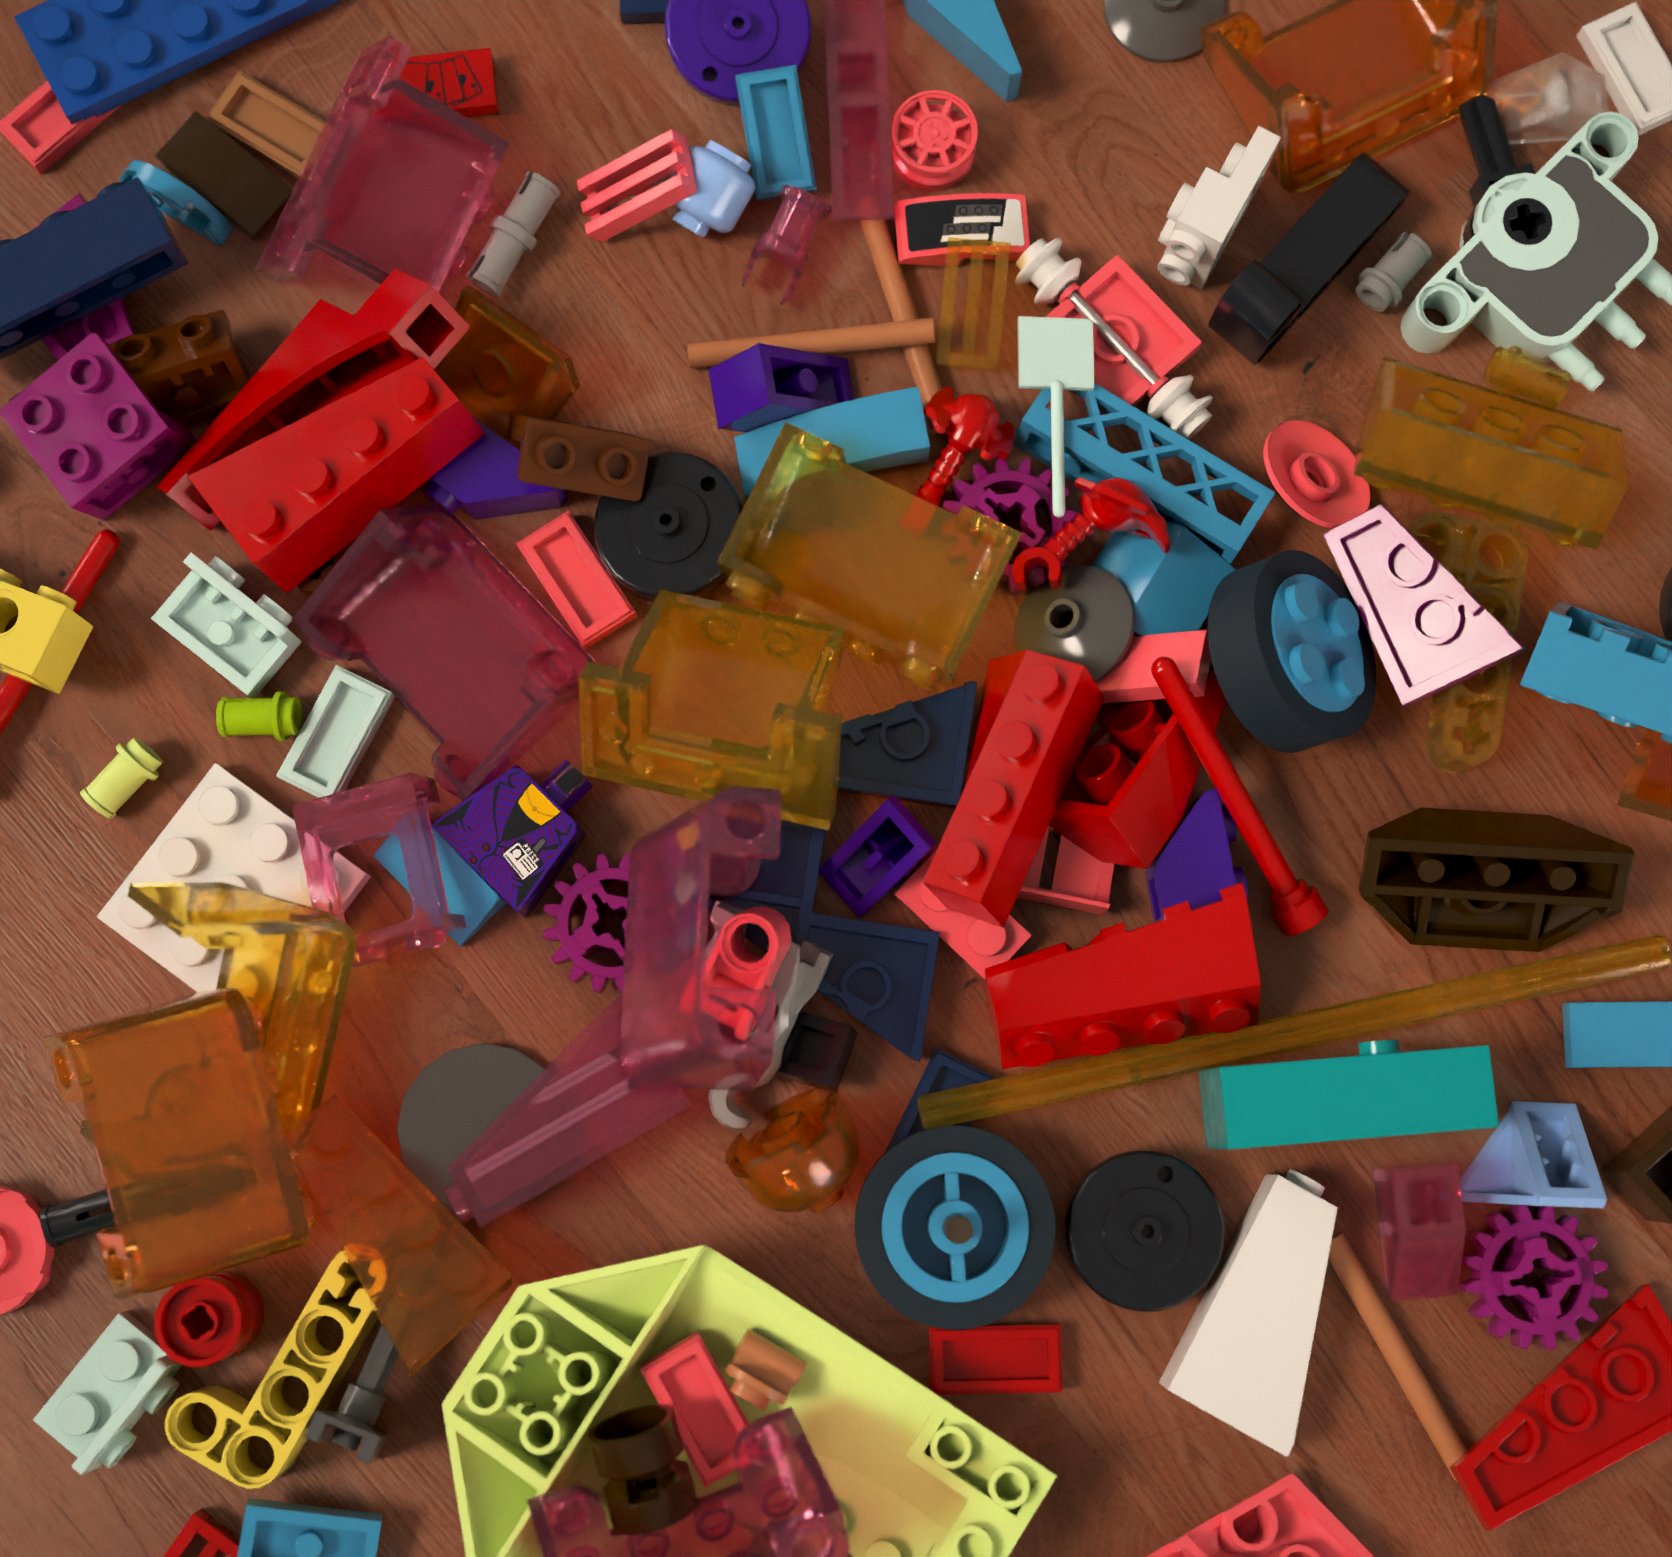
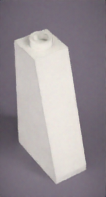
[1158,1169,1338,1457]

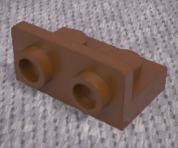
[109,310,251,425]
[507,412,651,501]

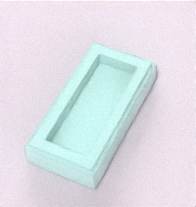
[276,665,396,807]

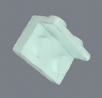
[33,1311,182,1475]

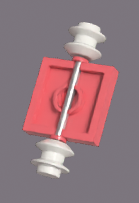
[1015,238,1213,440]

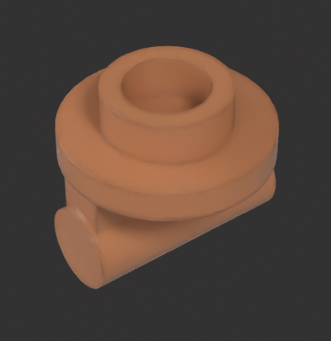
[725,1329,807,1411]

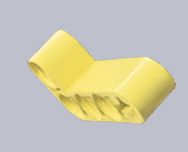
[165,1243,399,1489]

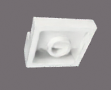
[1157,125,1281,290]

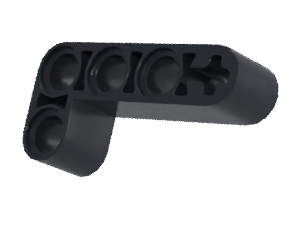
[1208,152,1411,366]

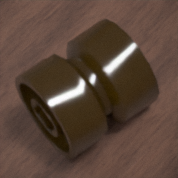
[587,1405,699,1535]

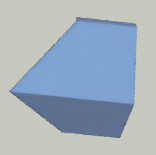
[1445,1101,1607,1208]

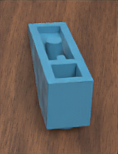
[902,0,1022,102]

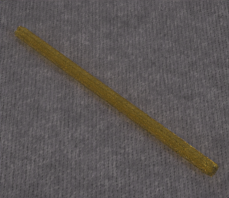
[917,935,1672,1129]

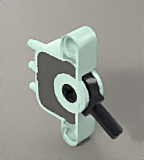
[1400,94,1672,391]

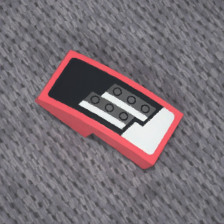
[894,193,1030,267]

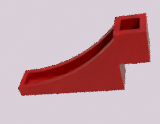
[157,268,470,531]

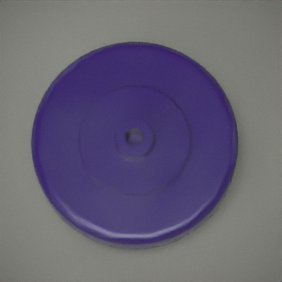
[665,0,811,106]

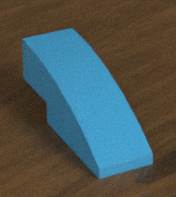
[734,386,930,499]

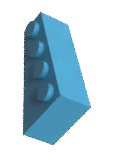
[1520,601,1672,744]

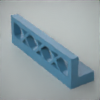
[1013,383,1276,564]

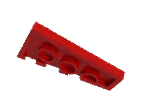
[1449,1284,1672,1530]

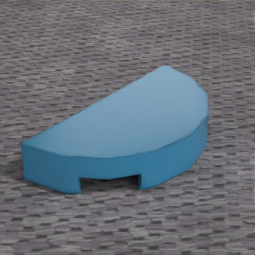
[118,160,234,246]

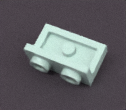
[151,552,302,698]

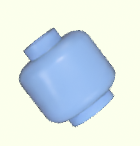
[671,140,755,238]

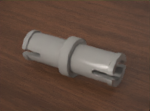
[465,171,561,298]

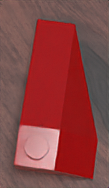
[1049,626,1226,869]

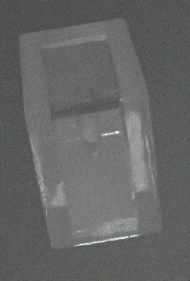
[1481,52,1609,144]

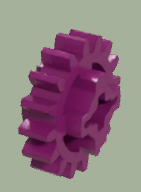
[940,457,1077,596]
[542,854,684,994]
[1458,1204,1608,1350]

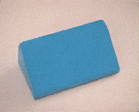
[373,807,508,947]

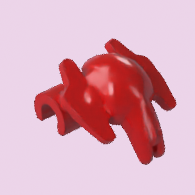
[898,386,1014,537]
[1012,477,1170,590]

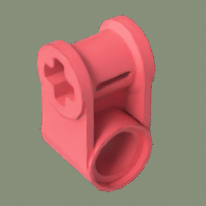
[684,906,792,1041]

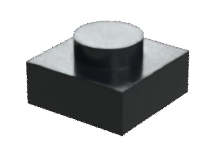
[775,1011,858,1094]

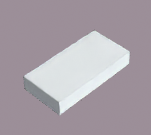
[1576,2,1672,136]

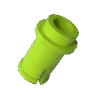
[216,691,303,742]

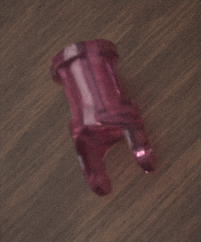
[742,185,832,306]

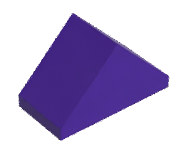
[819,795,937,918]

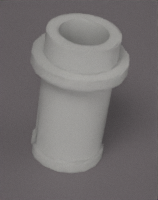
[1356,232,1432,312]

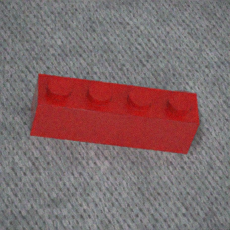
[922,649,1104,928]
[985,882,1261,1070]

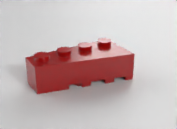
[188,357,485,593]

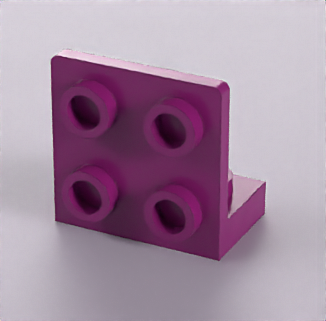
[0,333,197,521]

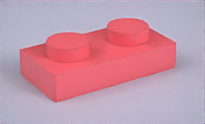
[894,849,1032,980]

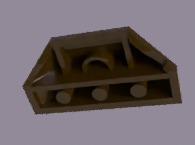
[1359,807,1635,952]

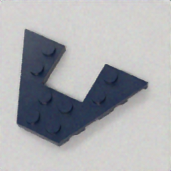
[685,681,977,1062]

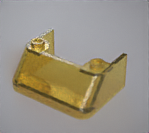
[80,882,356,1180]

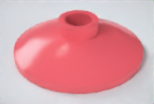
[1263,420,1370,529]

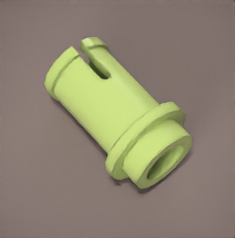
[80,737,163,819]

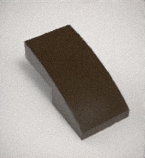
[155,111,293,240]

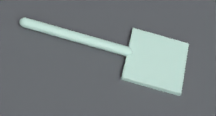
[1017,316,1094,518]

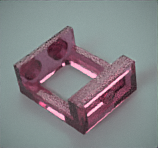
[292,773,467,967]

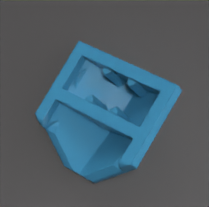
[1092,521,1236,636]

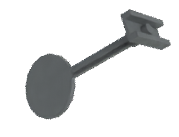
[305,1043,568,1464]

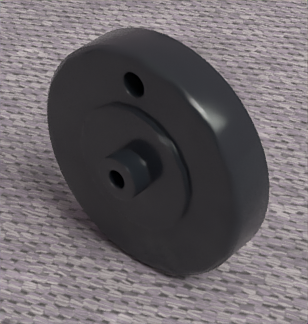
[594,452,747,604]
[1064,1150,1225,1312]

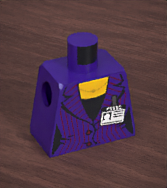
[431,759,593,918]

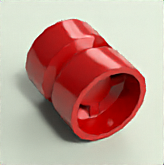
[154,1272,264,1367]

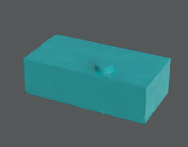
[1198,1039,1499,1150]

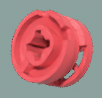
[891,90,978,191]

